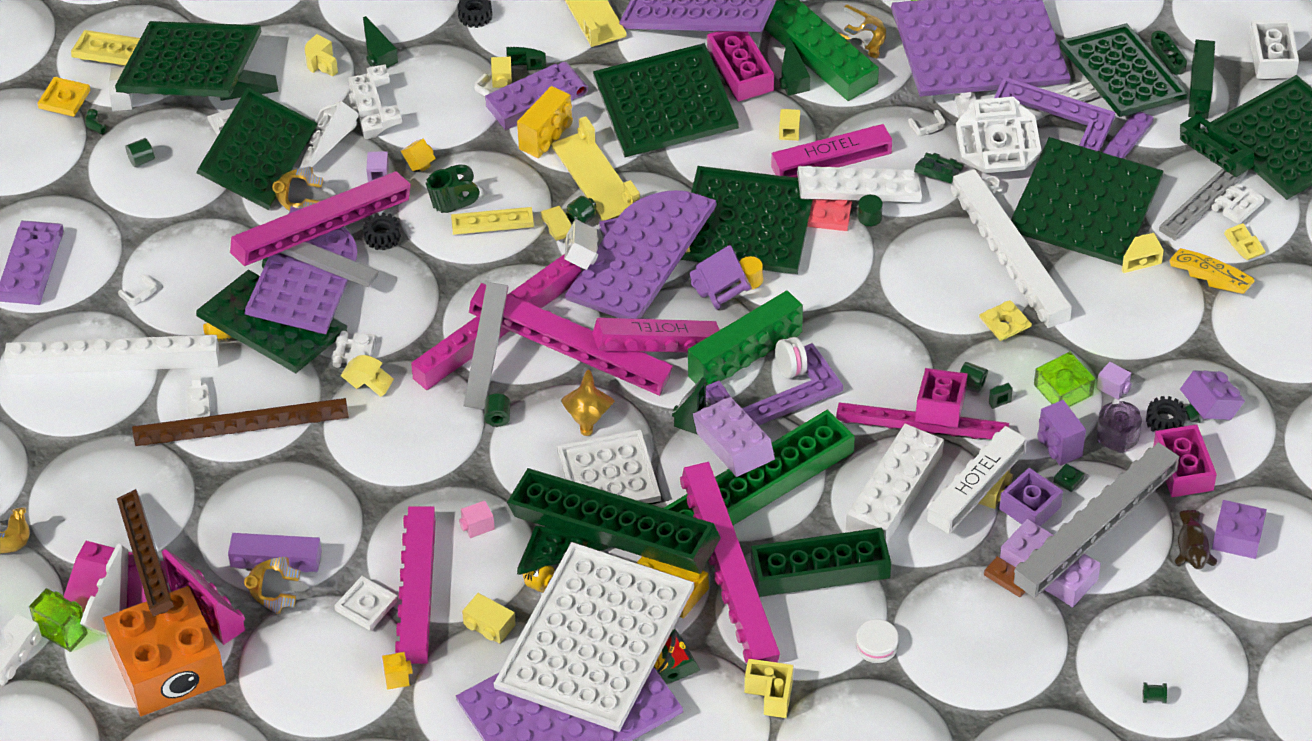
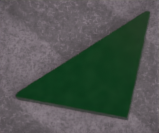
[517,526,612,575]

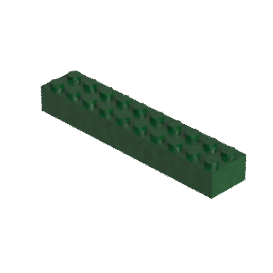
[507,468,721,574]

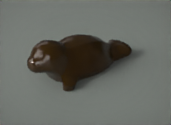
[1175,510,1217,570]

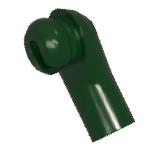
[85,109,106,134]

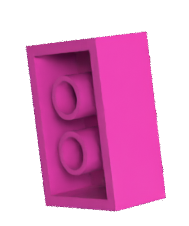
[915,368,968,428]
[1153,424,1217,497]

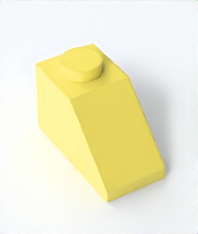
[1122,233,1164,273]

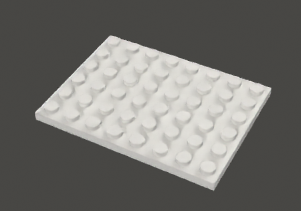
[494,542,694,732]

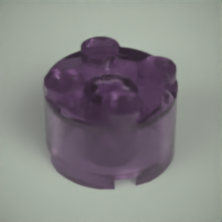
[1097,401,1142,453]

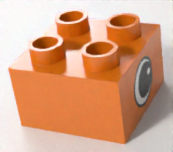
[103,586,226,717]

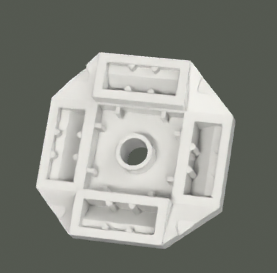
[956,97,1041,173]

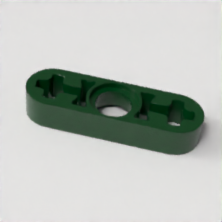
[1150,30,1187,75]

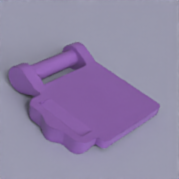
[690,245,752,310]

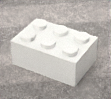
[1249,20,1299,79]

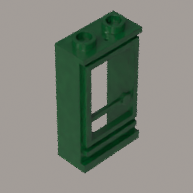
[1188,39,1215,119]

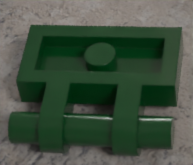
[914,152,964,184]

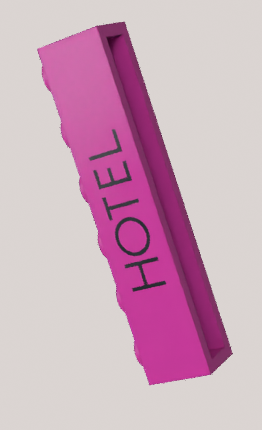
[771,124,892,178]
[592,318,719,353]

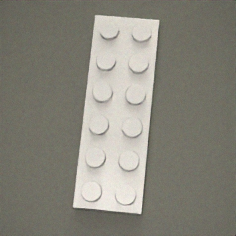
[797,166,922,202]

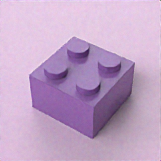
[1180,370,1245,420]
[1037,400,1086,466]
[999,468,1063,526]
[1212,500,1267,559]

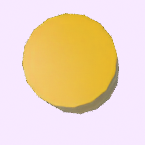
[739,256,763,290]

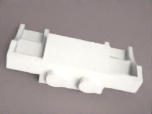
[348,64,402,140]

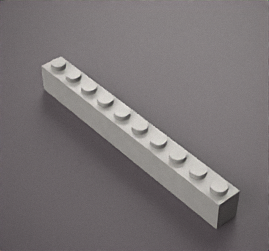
[1014,442,1179,598]

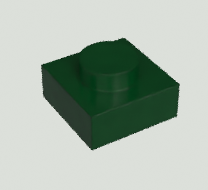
[989,383,1013,409]
[1053,463,1084,492]

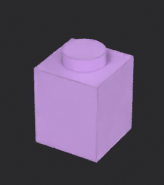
[366,152,389,182]
[1097,362,1132,400]

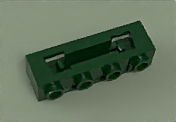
[1180,114,1254,177]

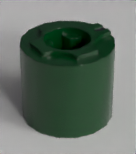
[125,138,155,167]
[858,194,883,227]
[960,362,988,393]
[484,393,510,427]

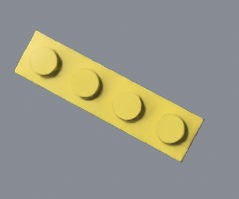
[451,207,534,235]

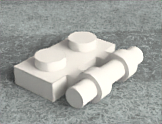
[1211,183,1264,224]
[332,331,376,368]

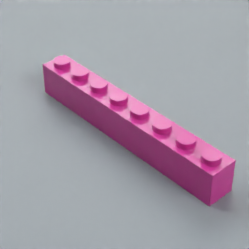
[395,506,436,664]

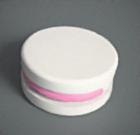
[775,337,807,378]
[856,619,898,663]

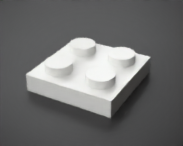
[334,576,398,631]

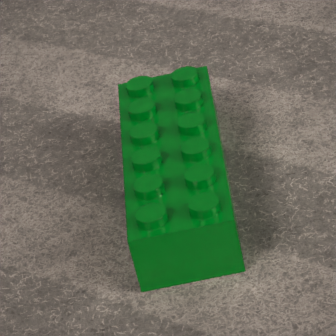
[688,290,803,386]

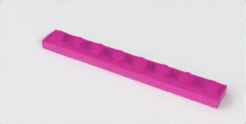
[836,402,1009,440]

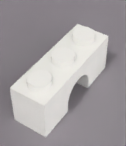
[0,613,41,686]

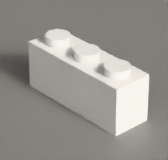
[565,219,599,270]

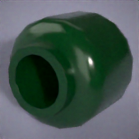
[566,196,597,224]

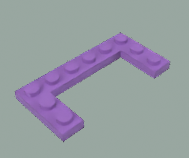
[994,77,1115,151]
[706,343,843,426]

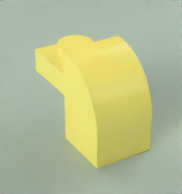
[305,34,338,76]
[341,355,394,397]

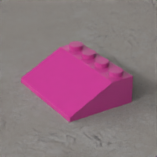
[61,540,168,613]
[162,549,245,645]

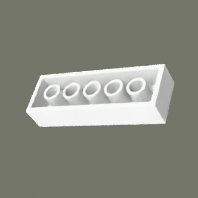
[846,424,944,544]

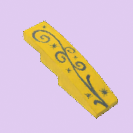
[1169,248,1255,294]

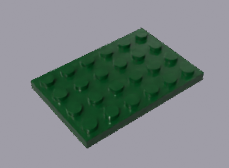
[1060,23,1188,117]
[196,87,318,210]
[196,269,347,374]

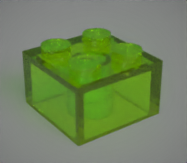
[1034,351,1095,407]
[29,588,88,652]

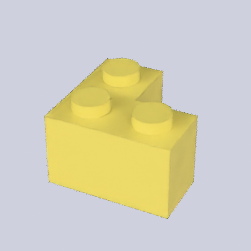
[744,659,794,718]

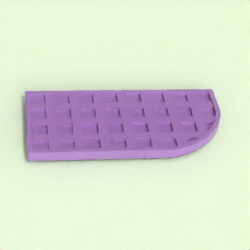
[565,190,717,319]
[245,207,357,334]

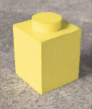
[491,57,512,88]
[779,109,800,141]

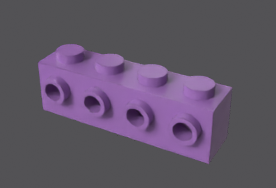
[228,533,322,572]

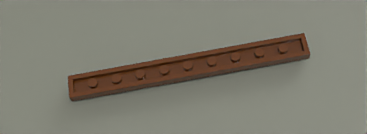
[132,398,349,446]
[116,489,174,617]

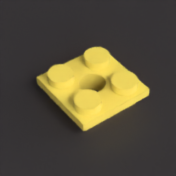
[979,300,1032,341]

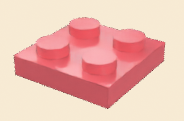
[808,199,853,231]

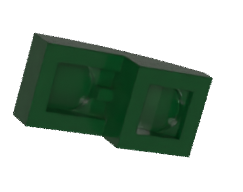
[506,47,546,70]

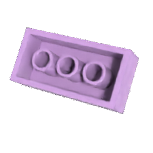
[693,397,775,477]
[1000,519,1101,607]

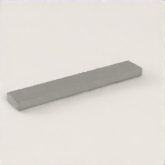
[1159,168,1248,241]
[280,242,378,288]
[463,282,509,410]

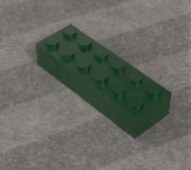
[751,527,891,597]

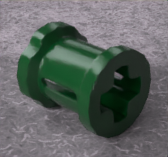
[1142,682,1167,704]

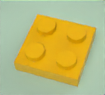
[37,77,91,117]

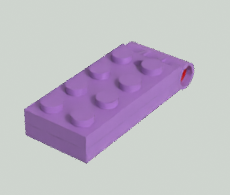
[485,62,588,130]
[0,220,63,305]

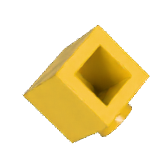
[401,138,436,172]
[382,652,413,690]

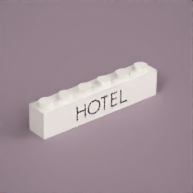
[927,426,1027,534]

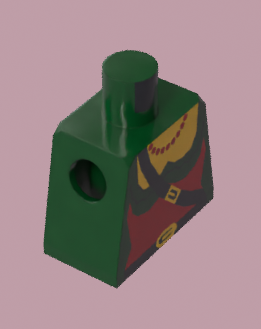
[653,629,700,684]

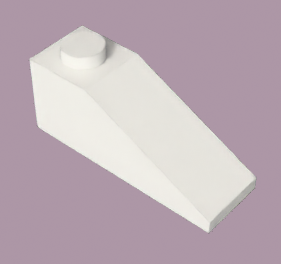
[109,66,132,111]

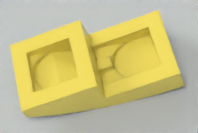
[540,206,572,241]
[1224,223,1265,260]

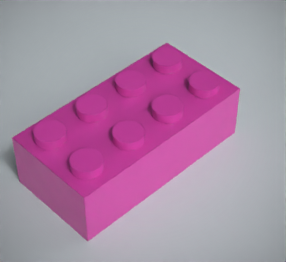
[707,31,774,102]

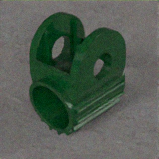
[425,164,480,213]

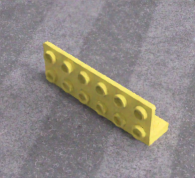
[565,0,627,47]
[552,116,640,221]

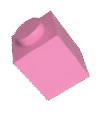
[459,500,495,538]

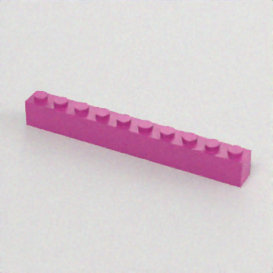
[230,171,411,267]
[411,254,581,390]
[469,283,672,396]
[680,462,780,663]

